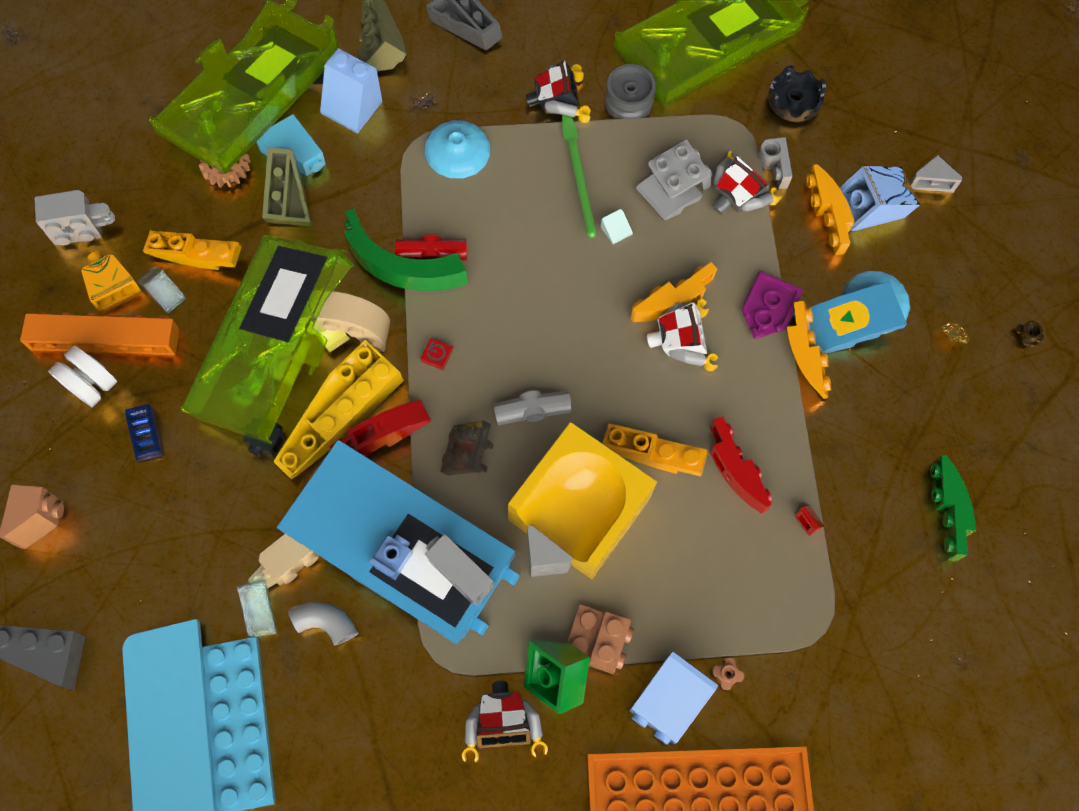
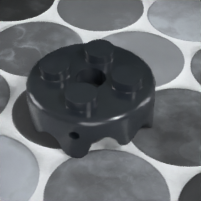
[768,65,826,122]

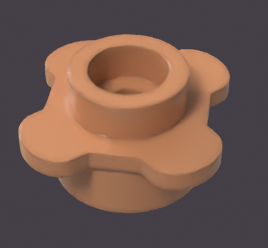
[712,658,744,690]

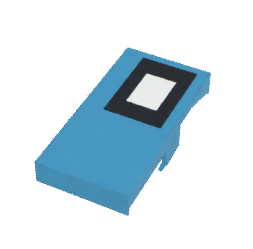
[277,440,520,646]

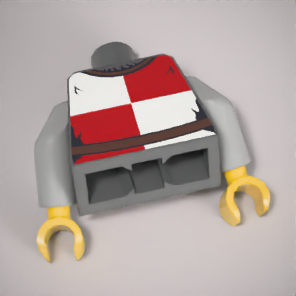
[712,151,782,215]

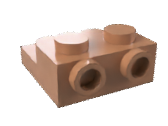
[567,604,634,674]

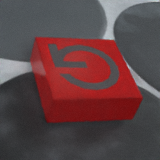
[420,338,453,370]

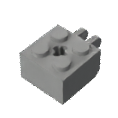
[35,190,115,245]

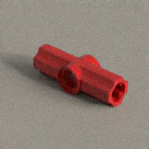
[395,234,467,261]

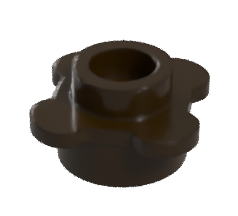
[1015,320,1044,346]

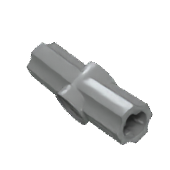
[493,391,571,426]

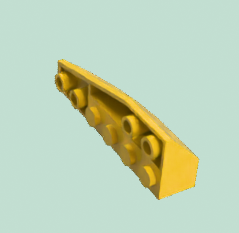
[273,340,404,479]

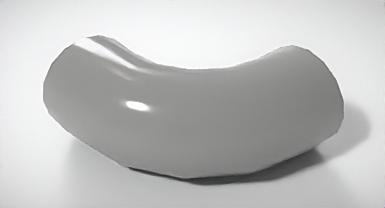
[288,601,358,645]

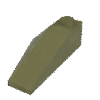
[357,0,406,71]

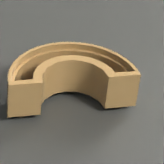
[295,291,390,352]

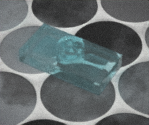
[238,580,277,638]

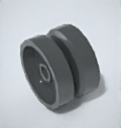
[605,64,656,119]

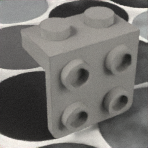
[649,139,713,198]

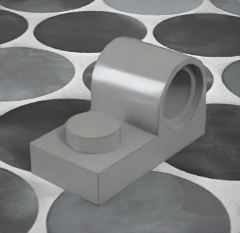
[758,137,793,189]

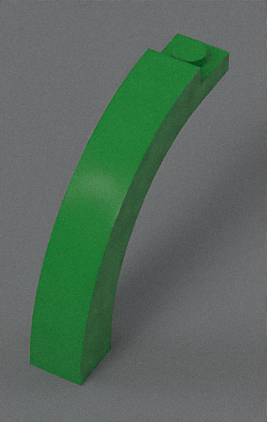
[344,208,468,291]

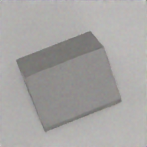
[527,525,573,577]

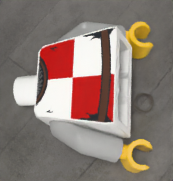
[647,299,718,372]

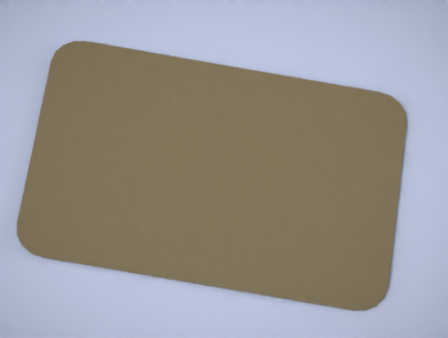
[400,114,835,676]

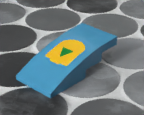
[793,281,907,354]

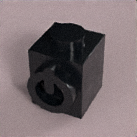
[243,418,286,459]

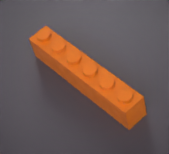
[20,312,180,355]

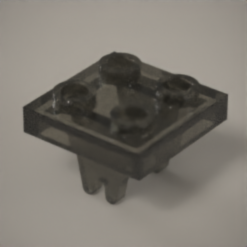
[440,420,494,476]

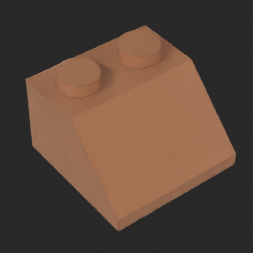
[0,485,64,549]

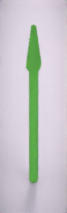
[562,115,596,238]

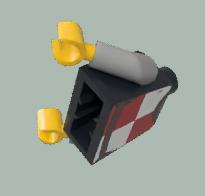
[526,60,591,123]
[462,681,548,762]

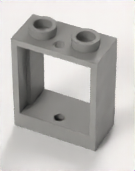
[425,534,494,607]

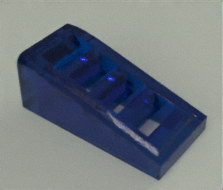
[125,404,163,462]

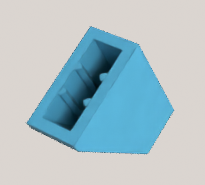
[254,114,326,176]

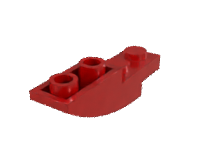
[330,400,432,456]
[710,416,772,514]

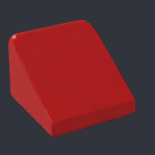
[795,506,824,536]

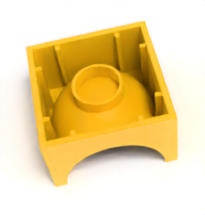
[508,422,657,580]

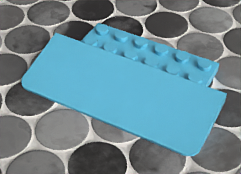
[122,619,276,811]

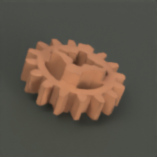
[199,140,251,188]

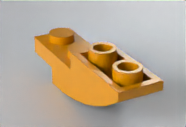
[806,164,854,255]
[143,231,242,270]
[630,262,717,322]
[787,301,832,399]
[602,424,708,476]

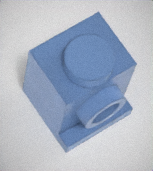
[369,535,413,580]

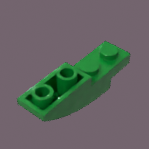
[930,455,976,561]

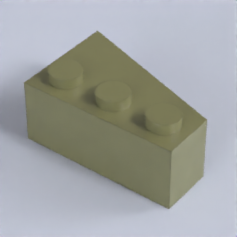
[262,147,313,227]

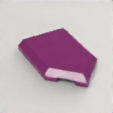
[741,271,803,340]

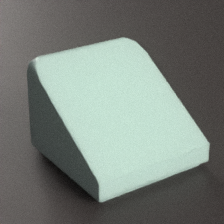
[601,209,633,245]

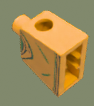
[81,251,141,312]

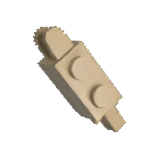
[248,534,318,593]

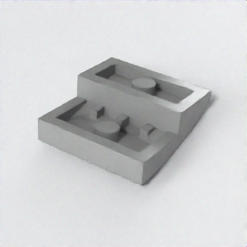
[636,174,703,221]

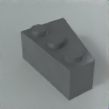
[426,0,503,51]
[0,625,86,690]

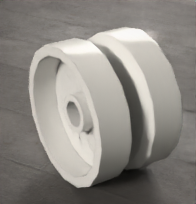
[48,345,117,408]

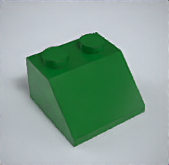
[524,639,590,714]

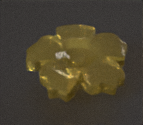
[941,322,969,344]

